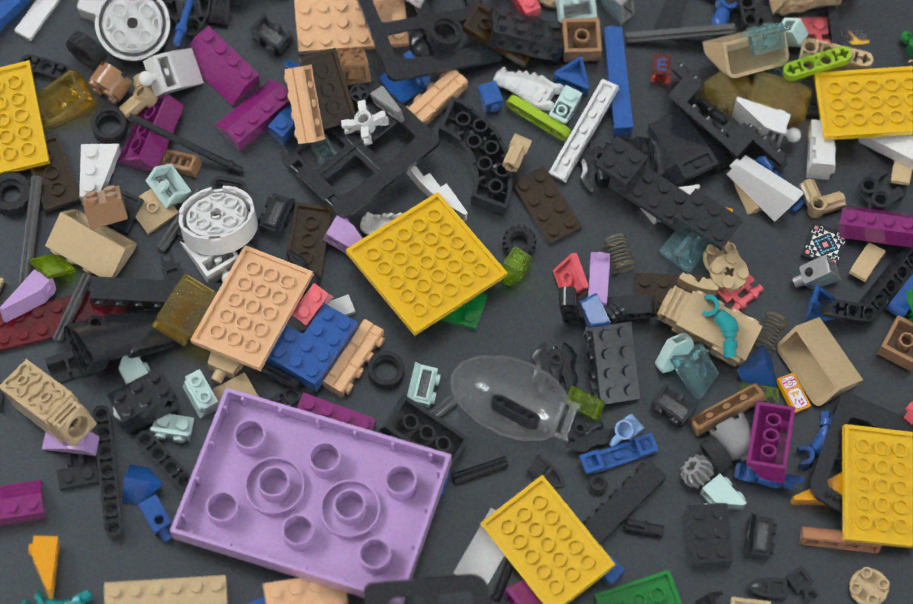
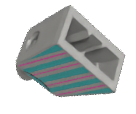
[601,0,635,25]
[792,255,841,289]

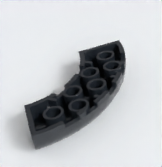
[438,96,513,213]

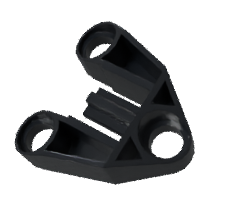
[162,0,213,40]

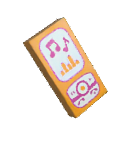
[776,372,811,414]

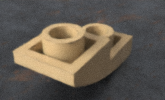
[891,161,913,185]
[849,242,886,282]
[677,272,719,296]

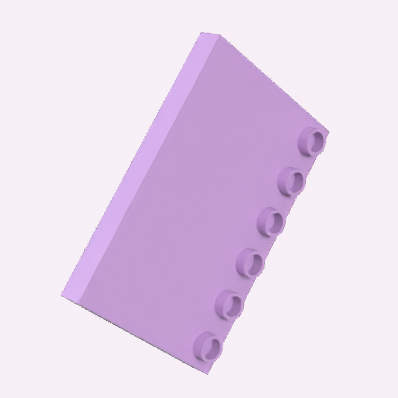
[170,387,452,604]

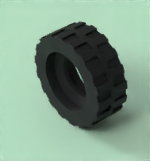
[65,31,107,70]
[0,172,30,216]

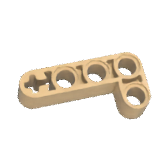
[798,38,873,77]

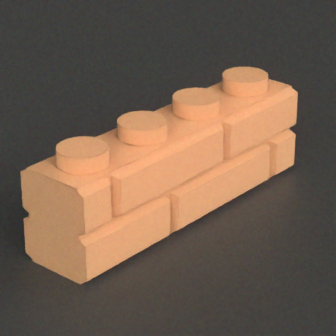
[284,65,325,144]
[405,70,468,126]
[322,319,385,398]

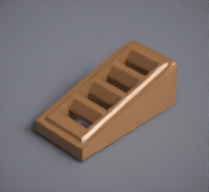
[160,149,202,178]

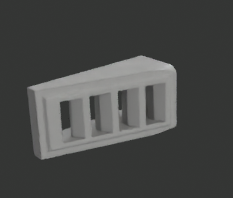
[370,86,404,123]

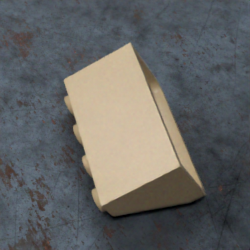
[703,26,789,78]
[45,209,137,278]
[777,317,863,406]

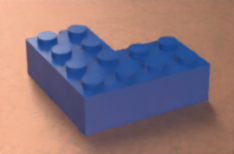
[266,303,358,392]

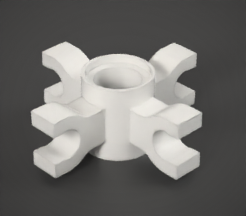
[341,100,389,145]

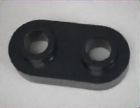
[210,176,248,193]

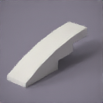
[407,165,468,221]

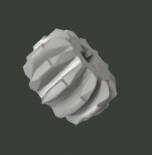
[680,454,714,489]

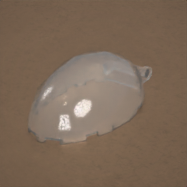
[450,355,581,442]

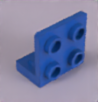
[379,50,430,104]

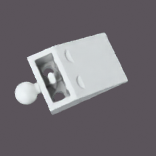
[138,48,204,97]
[731,97,801,149]
[180,241,239,283]

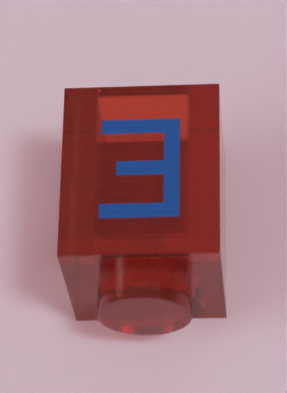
[650,53,672,83]

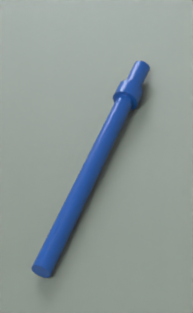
[173,0,194,46]

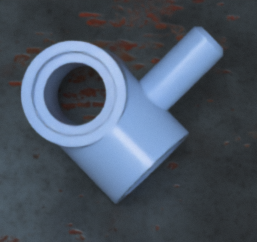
[608,414,645,447]

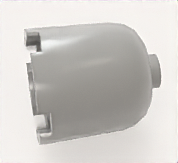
[709,412,752,462]

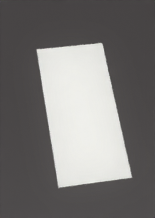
[453,508,504,585]

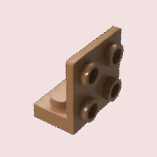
[336,47,371,86]

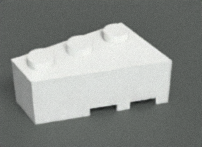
[806,119,836,180]
[79,144,121,205]

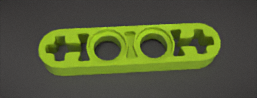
[782,46,852,81]
[506,95,571,141]

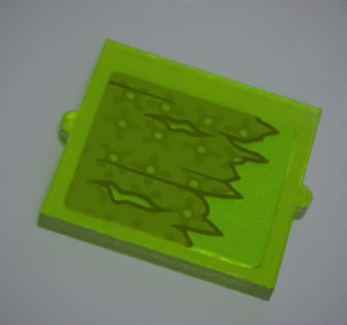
[29,254,76,279]

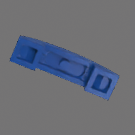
[579,432,659,474]

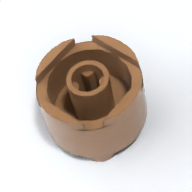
[88,62,132,105]

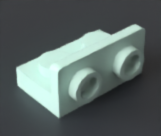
[150,414,195,443]

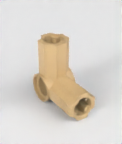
[120,74,158,118]
[502,133,532,172]
[798,178,846,219]

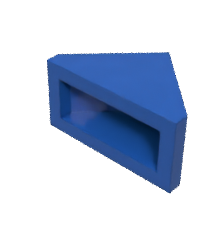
[553,55,589,97]
[803,285,837,323]
[737,345,779,390]
[122,464,163,505]

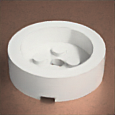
[95,0,170,61]
[178,186,258,255]

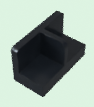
[45,350,85,383]

